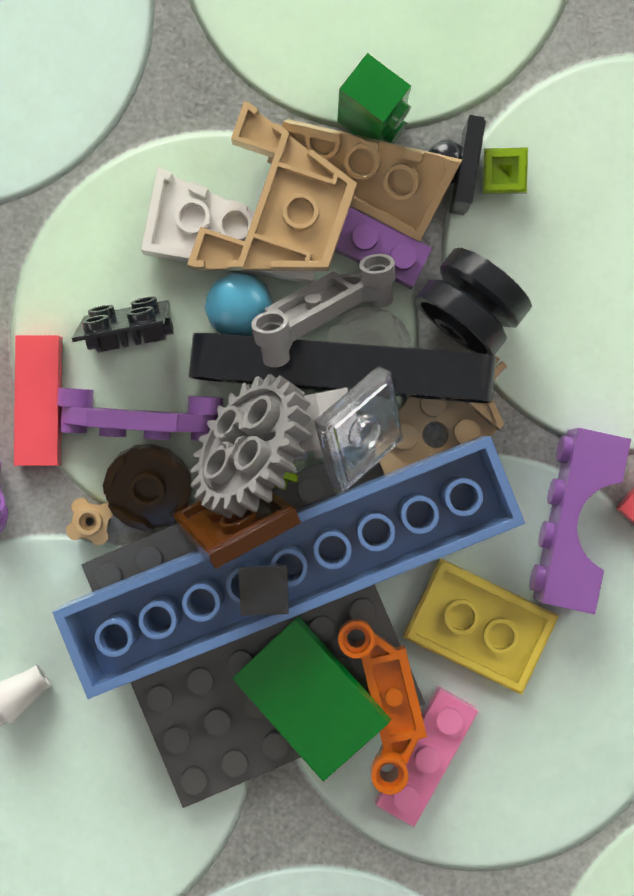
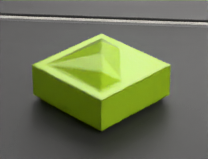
[483,147,528,194]

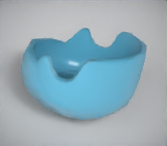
[205,272,273,336]

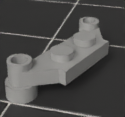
[251,254,396,367]

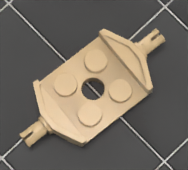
[370,356,507,475]

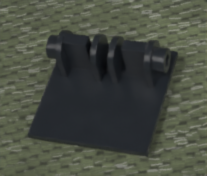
[72,296,174,353]

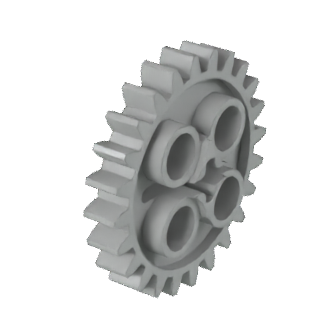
[190,374,313,518]

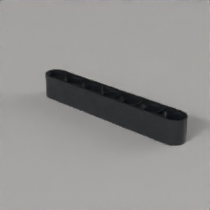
[189,333,496,403]

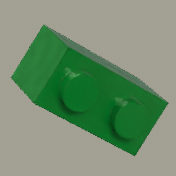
[337,53,411,143]

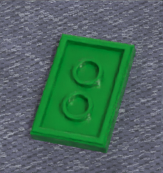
[232,616,391,782]

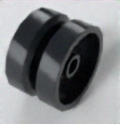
[415,248,532,356]

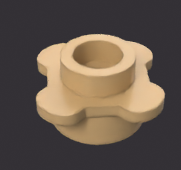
[66,498,114,545]

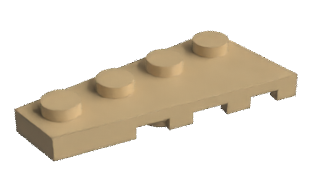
[267,119,462,242]

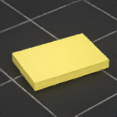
[402,558,559,695]

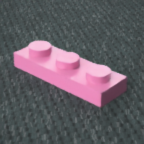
[375,686,478,827]

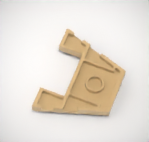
[187,101,357,271]

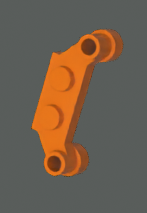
[338,619,427,795]

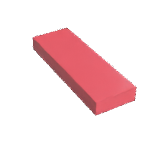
[14,335,63,466]

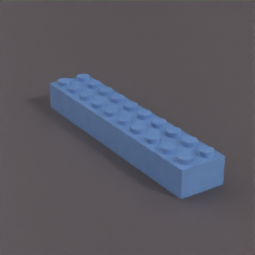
[52,436,526,699]

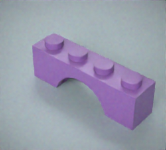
[529,428,631,614]

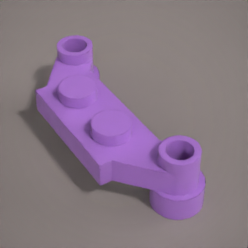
[57,388,223,441]

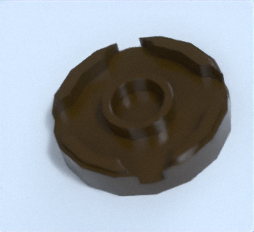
[103,444,192,531]

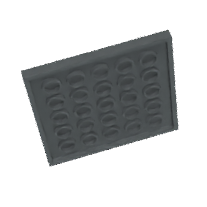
[81,462,425,808]

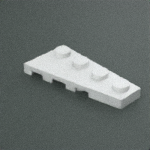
[141,167,316,284]

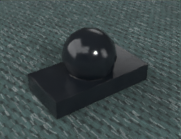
[428,115,486,215]

